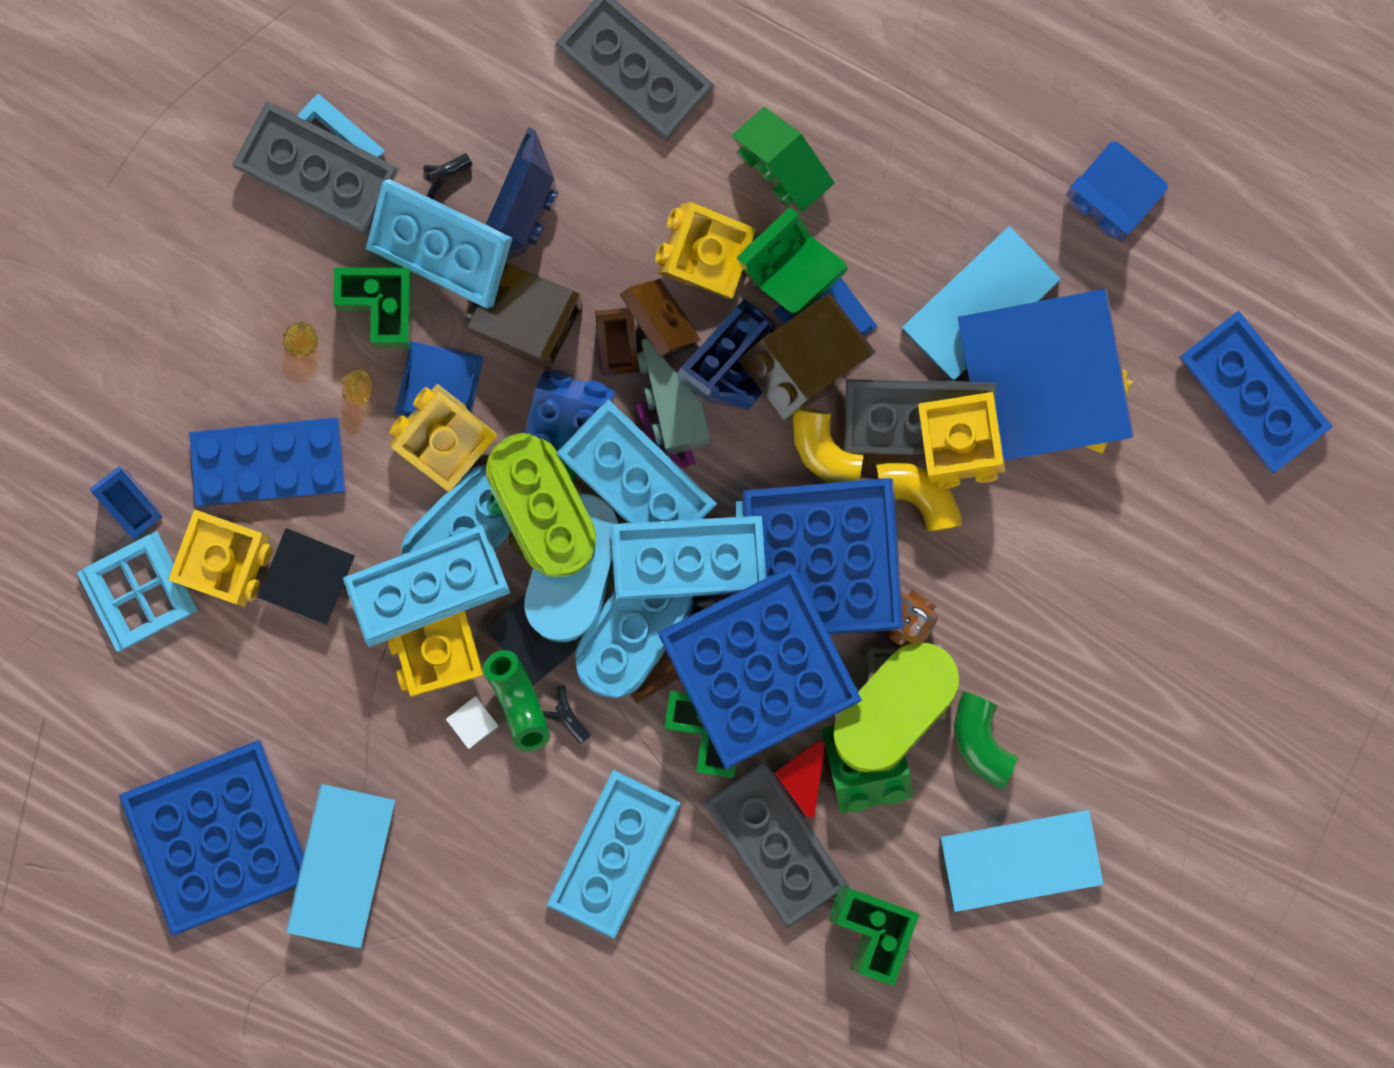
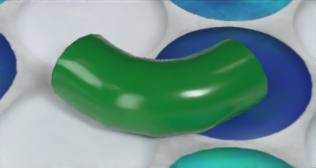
[483,650,550,751]
[954,691,1018,790]

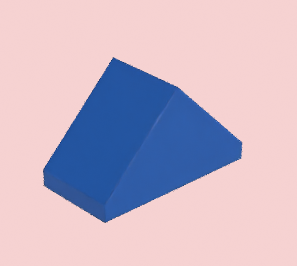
[90,466,163,539]

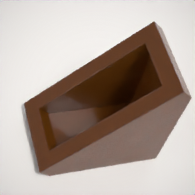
[595,308,640,375]

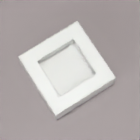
[446,696,499,749]

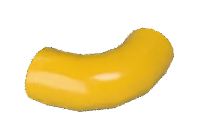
[793,408,863,483]
[876,463,963,532]

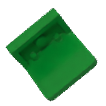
[736,207,848,317]
[822,725,913,814]

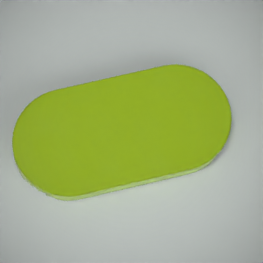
[486,433,597,578]
[834,642,959,773]

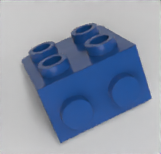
[1065,141,1168,242]
[525,370,616,452]

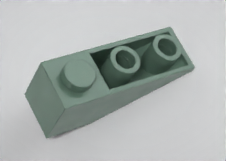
[637,339,710,455]

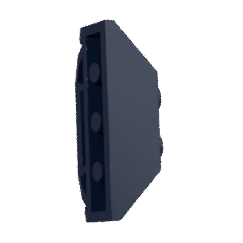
[485,127,559,260]
[678,299,775,410]

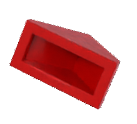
[774,741,825,817]

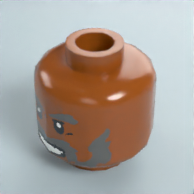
[886,590,938,647]

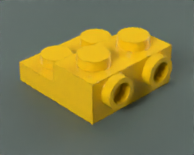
[655,202,756,299]
[389,384,497,492]
[918,392,1006,489]
[168,509,273,608]
[387,610,484,697]

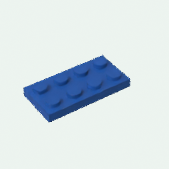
[1179,310,1333,474]
[189,417,346,507]

